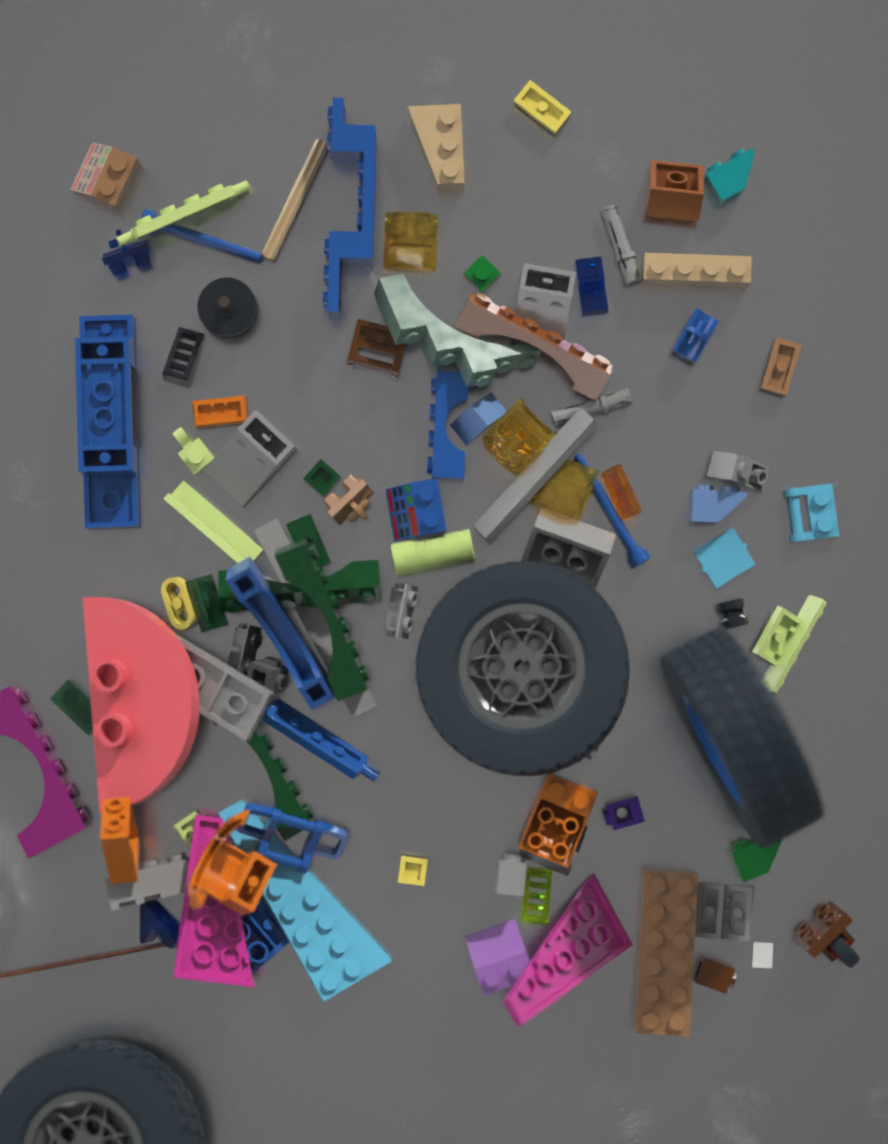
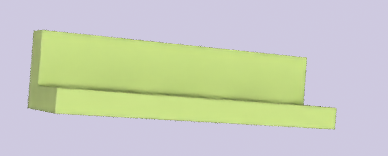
[163,480,264,563]

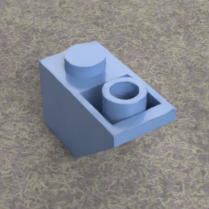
[689,485,747,524]

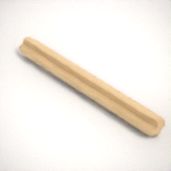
[262,139,328,261]

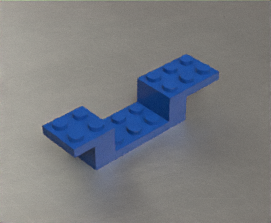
[323,98,377,320]
[75,315,139,529]

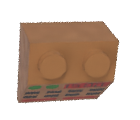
[71,142,141,212]

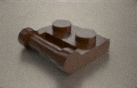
[346,319,407,379]

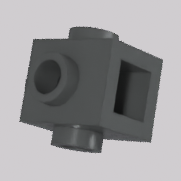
[247,656,288,694]

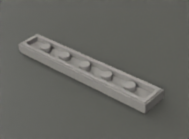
[473,408,599,543]

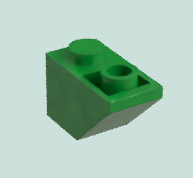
[728,838,782,882]

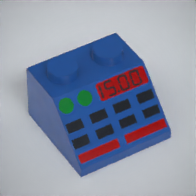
[385,478,447,542]

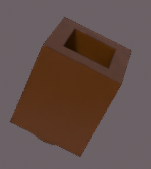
[693,955,737,994]

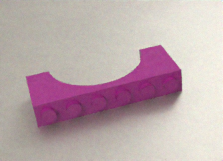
[0,686,90,859]

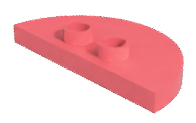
[82,597,200,813]

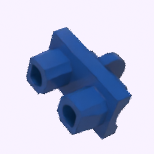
[672,308,719,363]

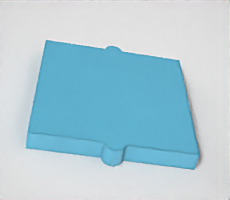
[693,527,756,589]

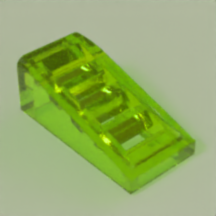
[521,867,552,926]

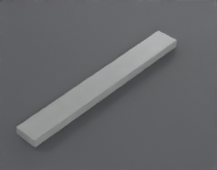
[254,518,377,718]

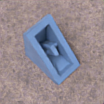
[450,392,508,446]

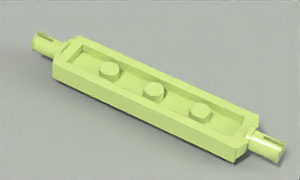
[116,180,250,247]

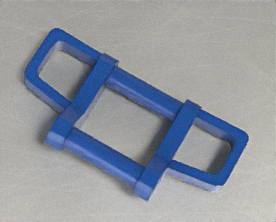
[238,803,348,874]

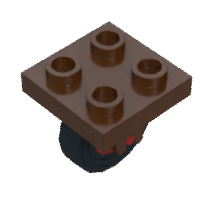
[793,901,860,968]

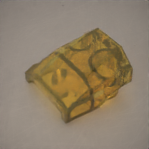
[383,211,438,271]
[481,398,557,475]
[529,459,600,520]

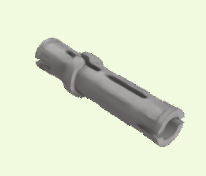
[601,205,642,285]
[551,388,632,428]

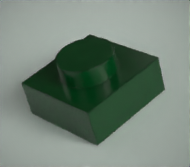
[303,459,341,497]

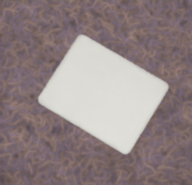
[752,942,773,968]

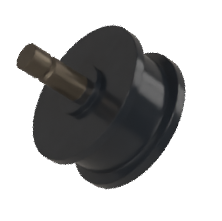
[197,277,258,340]

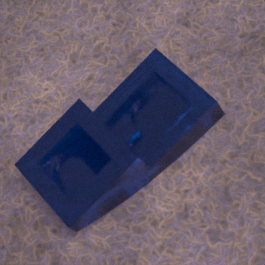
[575,256,609,316]

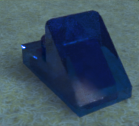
[140,900,179,949]

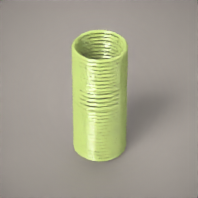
[391,529,475,577]

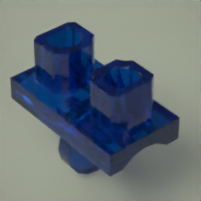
[102,229,151,277]

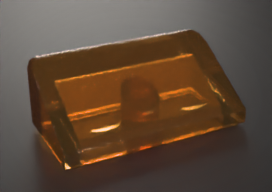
[601,464,642,521]

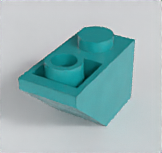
[704,148,755,206]

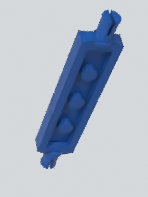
[264,699,380,782]

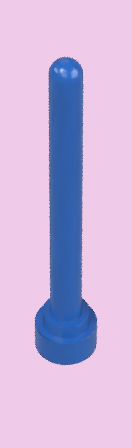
[141,208,263,263]
[574,454,651,569]

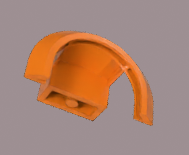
[188,810,277,916]

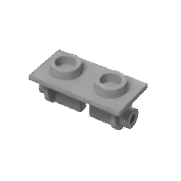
[384,583,419,639]

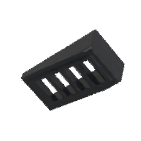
[162,327,204,388]

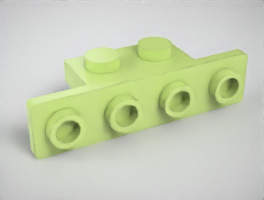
[752,595,827,695]

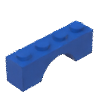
[427,371,468,481]

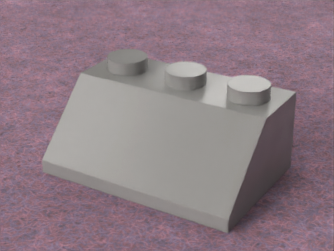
[521,507,616,589]

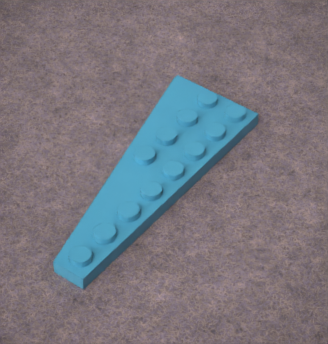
[217,800,392,1002]

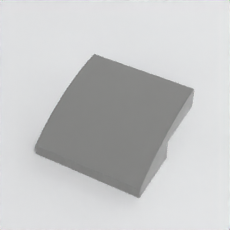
[695,883,755,942]

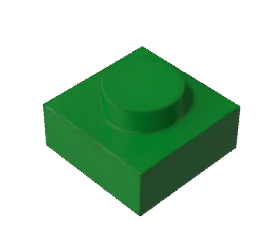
[464,255,501,293]

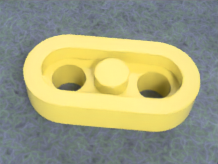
[161,577,198,630]

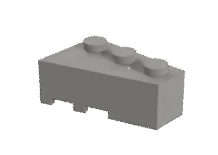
[105,853,189,911]

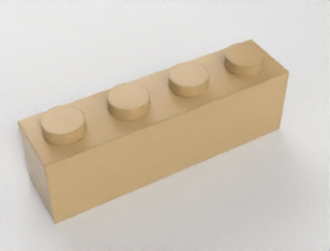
[641,253,752,288]

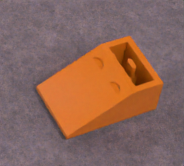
[518,773,598,868]

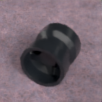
[717,598,749,629]

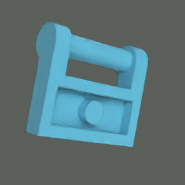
[785,483,840,542]

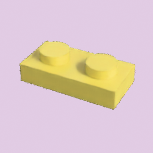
[514,80,572,135]

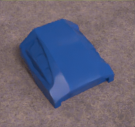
[241,896,289,974]

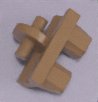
[323,475,374,525]

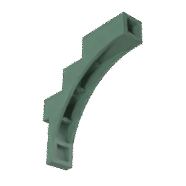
[374,273,541,388]

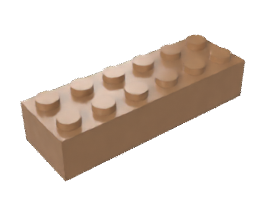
[633,868,699,1037]

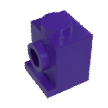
[602,794,645,830]

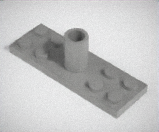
[176,634,274,741]

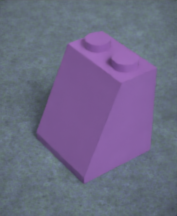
[465,919,530,995]

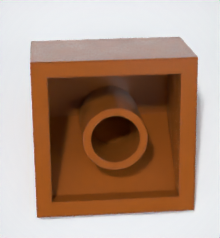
[646,160,704,222]

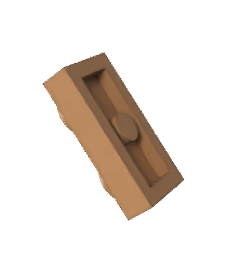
[760,337,802,397]

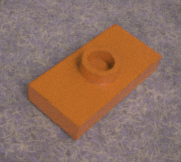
[192,396,248,428]

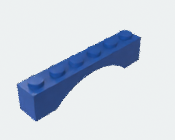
[226,556,335,710]

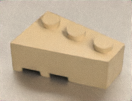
[408,104,464,191]

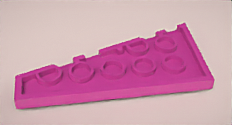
[173,814,255,988]
[503,875,633,1026]

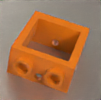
[100,797,140,884]

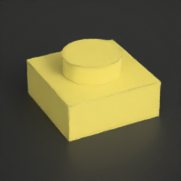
[398,855,428,886]

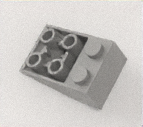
[509,263,576,352]
[204,409,297,507]

